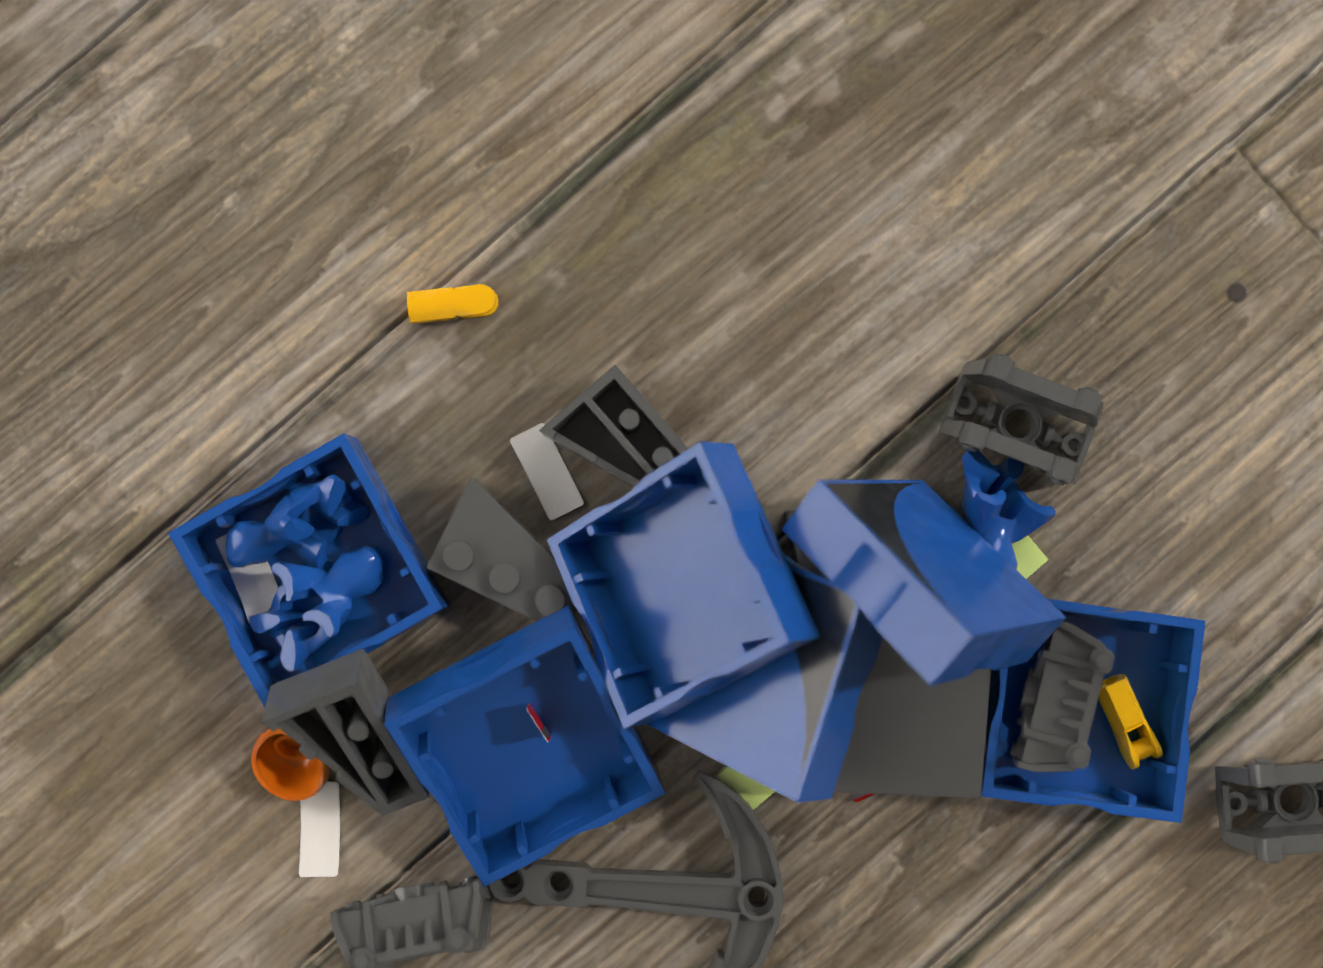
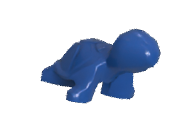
[961,450,1056,570]
[225,475,369,572]
[250,545,384,671]

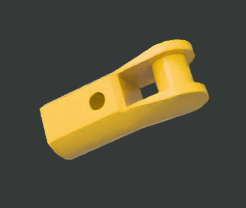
[407,284,499,324]
[1098,674,1163,770]

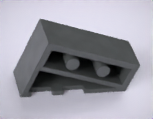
[539,365,689,488]
[426,477,577,621]
[261,648,429,815]

